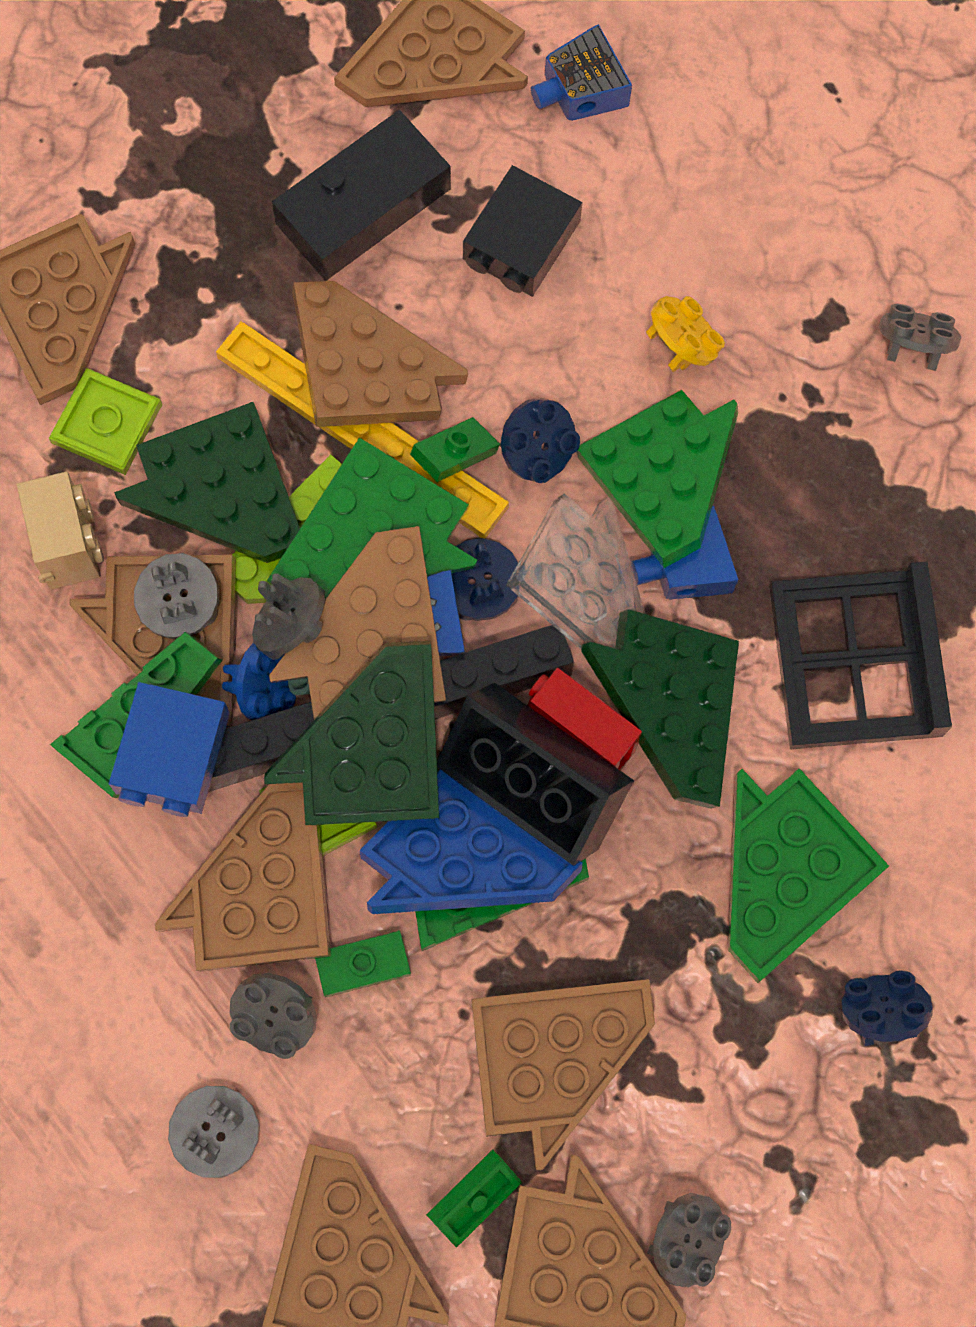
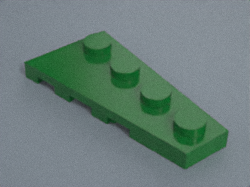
[50,632,223,798]

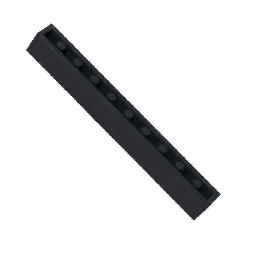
[161,623,574,807]

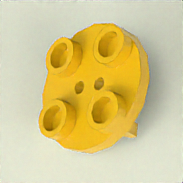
[646,296,725,372]

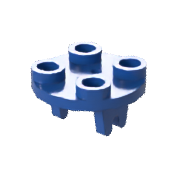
[222,643,296,721]

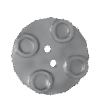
[879,304,962,371]
[134,553,219,639]
[252,574,325,660]
[229,973,317,1059]
[168,1086,260,1178]
[647,1193,732,1288]

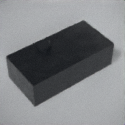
[272,109,451,281]
[437,683,634,866]

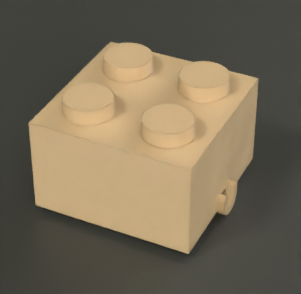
[17,471,104,590]

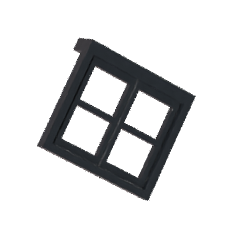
[769,561,952,749]

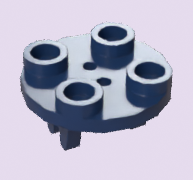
[500,398,580,483]
[451,538,522,621]
[841,970,933,1046]

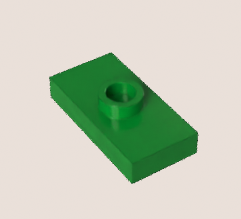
[410,417,500,482]
[315,931,411,998]
[426,1149,522,1248]

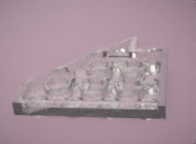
[506,493,645,649]

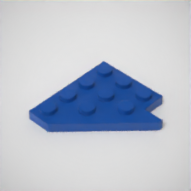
[360,770,582,914]

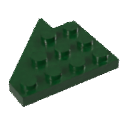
[114,402,300,563]
[581,609,739,809]
[264,641,439,825]

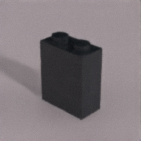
[463,165,583,297]

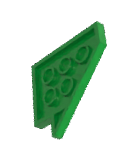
[577,390,738,568]
[267,437,477,600]
[728,768,889,983]

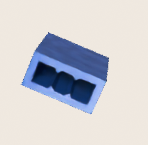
[109,682,230,817]

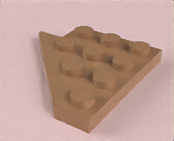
[334,0,528,107]
[0,213,135,405]
[292,281,468,427]
[155,783,331,972]
[494,1155,686,1327]

